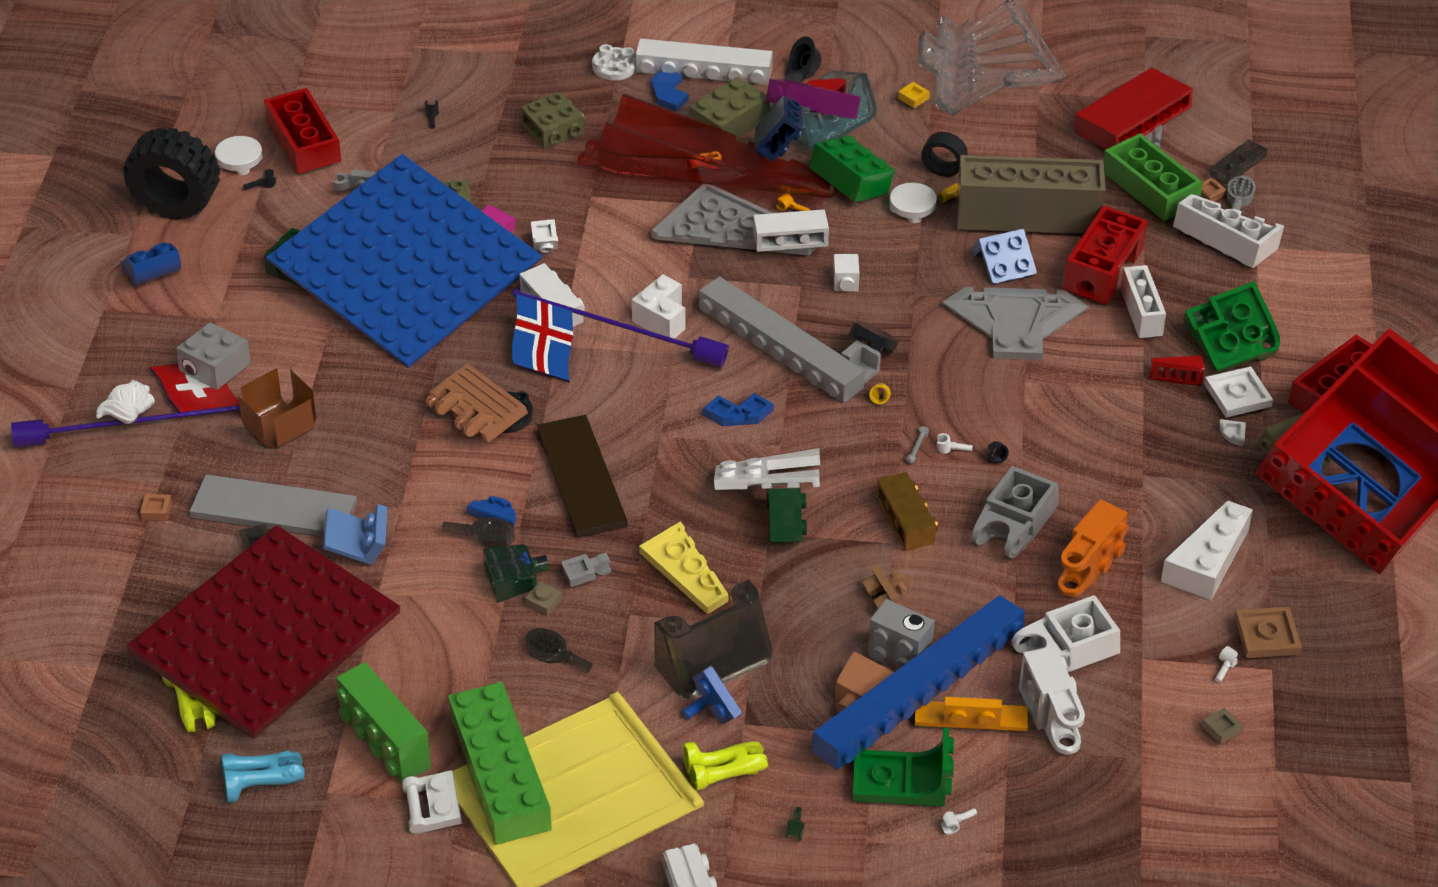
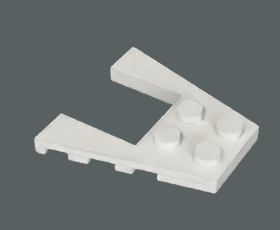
[714,448,820,490]

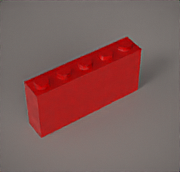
[1074,67,1193,149]

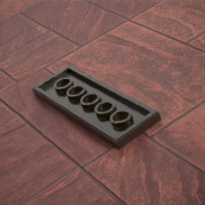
[537,415,628,538]

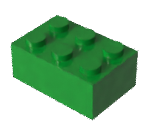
[809,135,895,202]

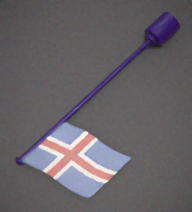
[512,288,729,382]

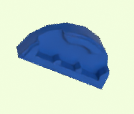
[466,496,516,529]

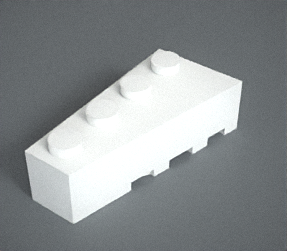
[1173,194,1284,268]
[1161,501,1253,600]

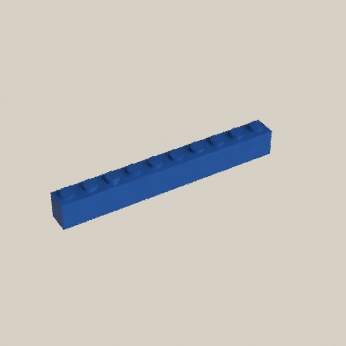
[812,595,1025,770]

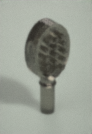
[442,517,515,548]
[525,628,592,673]

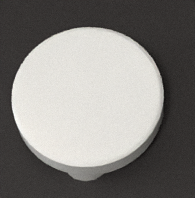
[592,44,636,81]
[215,136,262,175]
[889,183,937,223]

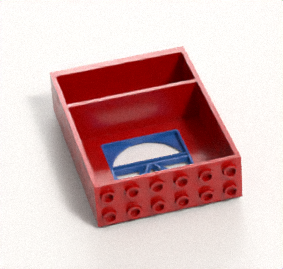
[1255,328,1438,574]

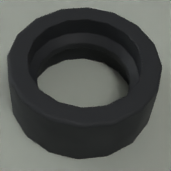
[921,131,968,177]

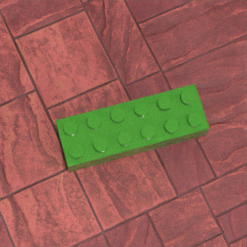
[448,682,552,845]

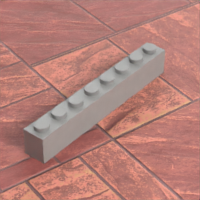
[699,276,865,404]

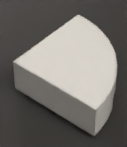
[1219,419,1246,446]

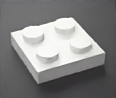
[1204,367,1273,418]

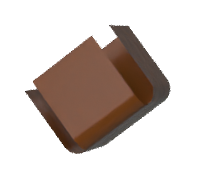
[238,368,316,448]

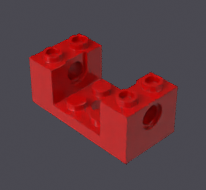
[1062,205,1148,305]

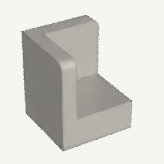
[842,340,881,384]

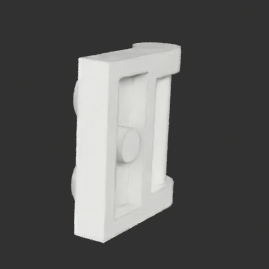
[402,770,462,834]

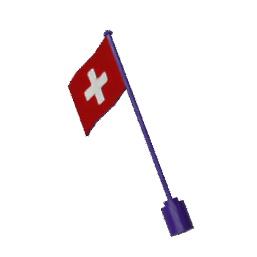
[11,364,240,448]

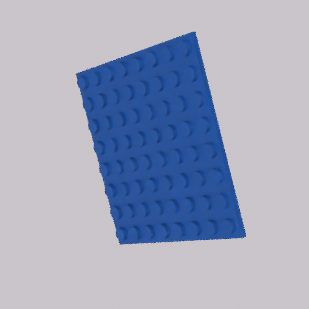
[266,153,542,368]

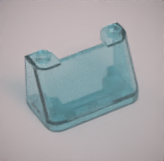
[766,71,877,149]

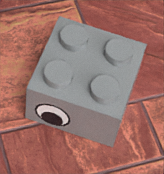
[176,322,250,390]
[868,599,935,670]

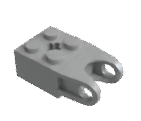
[972,466,1059,559]

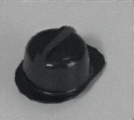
[785,36,822,82]

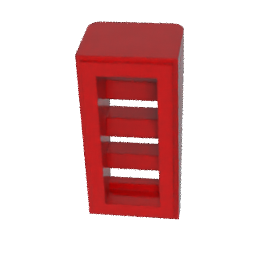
[1149,356,1205,386]

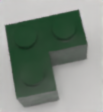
[766,488,807,542]

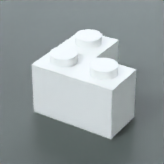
[632,274,685,339]

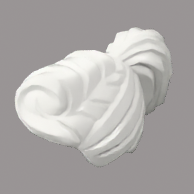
[96,380,155,424]

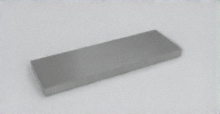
[190,475,357,537]

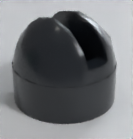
[986,441,1009,463]

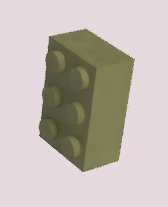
[689,77,770,148]

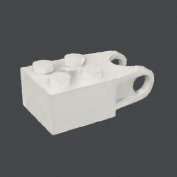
[1012,595,1120,672]
[1019,646,1085,755]

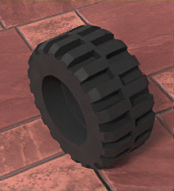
[123,127,220,219]

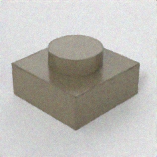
[525,581,563,616]
[1202,708,1243,745]

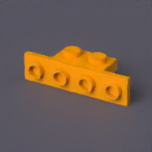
[915,697,1028,731]

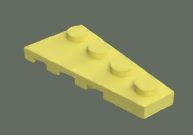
[639,521,728,615]

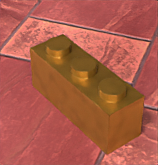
[876,472,938,551]

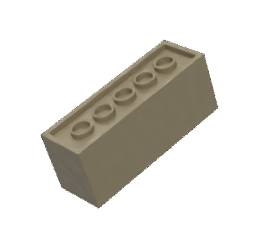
[957,155,1106,234]

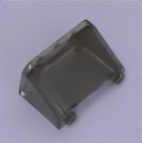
[654,580,772,698]

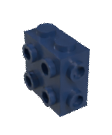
[755,95,803,162]

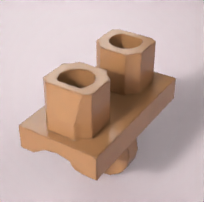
[862,564,911,609]

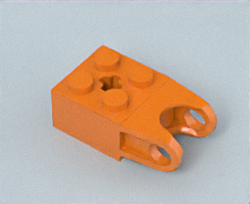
[1057,499,1129,597]

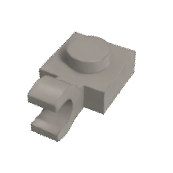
[334,169,376,191]
[561,553,611,587]

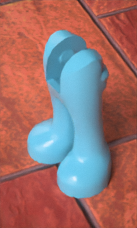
[220,750,305,803]

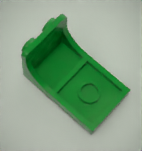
[853,727,954,807]

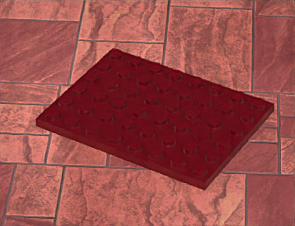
[127,525,400,739]

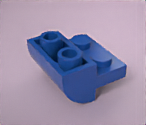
[120,243,181,286]

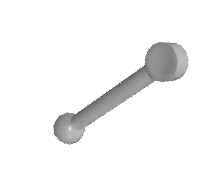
[906,426,929,464]

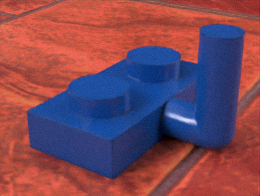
[681,666,742,724]

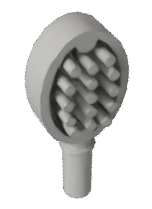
[1226,176,1256,210]

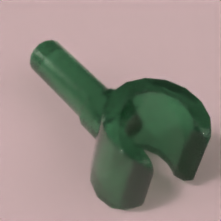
[785,807,805,841]

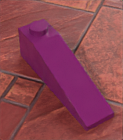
[766,79,861,119]

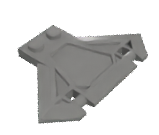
[942,287,1089,360]

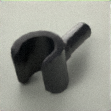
[425,100,439,129]
[243,169,276,190]

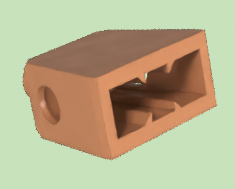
[835,651,894,713]

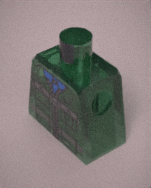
[483,544,549,603]

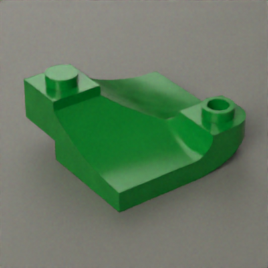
[1183,281,1280,374]

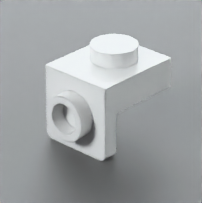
[531,219,558,253]

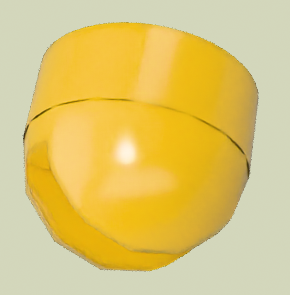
[869,383,891,405]

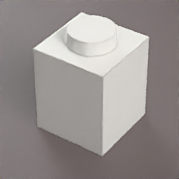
[833,254,859,291]

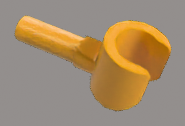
[776,193,810,212]

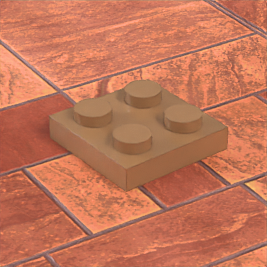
[1235,607,1302,658]

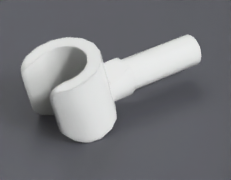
[936,433,973,454]
[1215,646,1238,683]
[941,808,977,835]

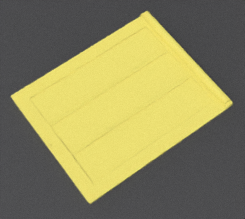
[453,691,704,887]

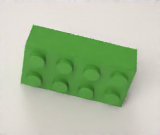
[1104,134,1203,221]
[336,662,431,783]

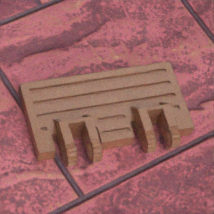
[425,363,528,443]

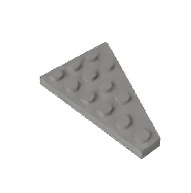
[652,182,817,256]

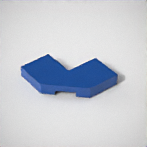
[651,70,689,111]
[703,393,774,426]

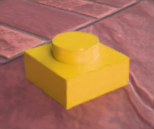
[898,82,930,108]

